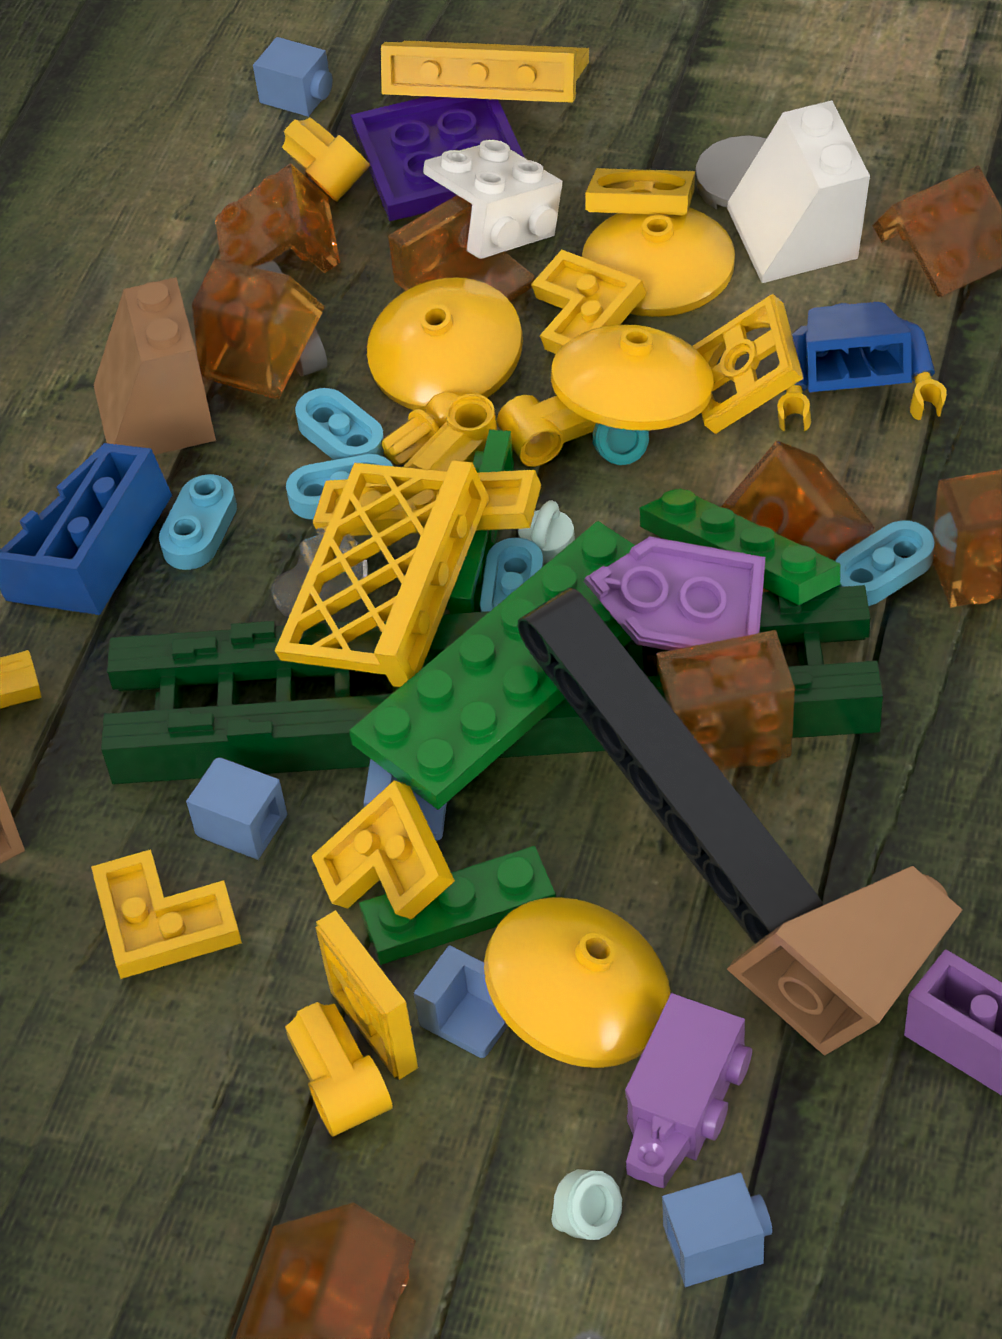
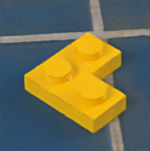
[531,249,646,354]
[311,780,455,919]
[91,849,242,979]

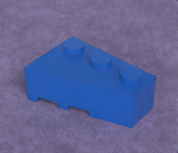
[0,443,172,615]

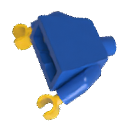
[777,302,947,431]

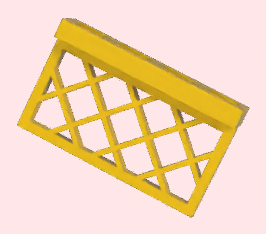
[381,41,589,103]
[275,460,489,687]

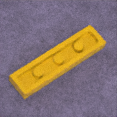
[312,470,541,537]

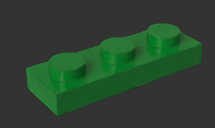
[359,846,556,965]

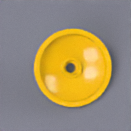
[582,207,735,317]
[367,277,523,412]
[551,325,714,430]
[484,897,670,1068]

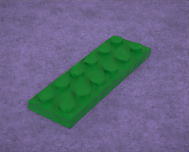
[349,521,635,810]

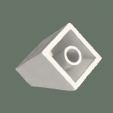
[727,100,870,283]

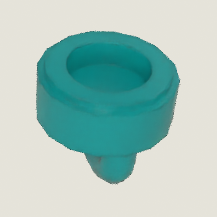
[592,423,649,465]

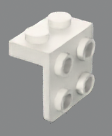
[423,140,563,259]

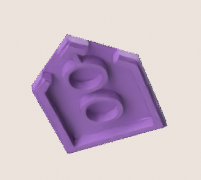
[584,536,766,665]

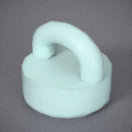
[518,500,575,563]
[551,1169,622,1240]

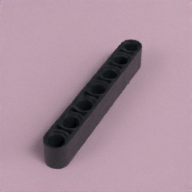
[517,588,823,944]

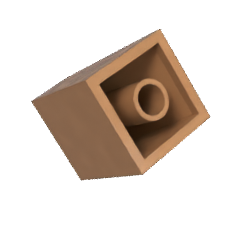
[94,277,216,455]
[727,866,963,1056]

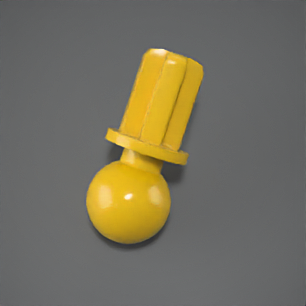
[381,392,459,465]

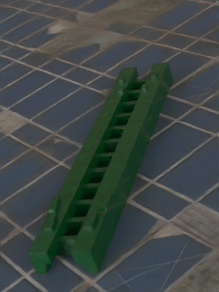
[101,585,883,784]

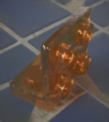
[215,163,340,287]
[872,165,1002,297]
[388,195,535,301]
[657,630,795,771]

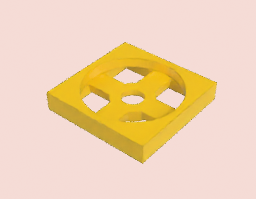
[585,168,695,215]
[692,294,804,434]
[315,910,418,1080]

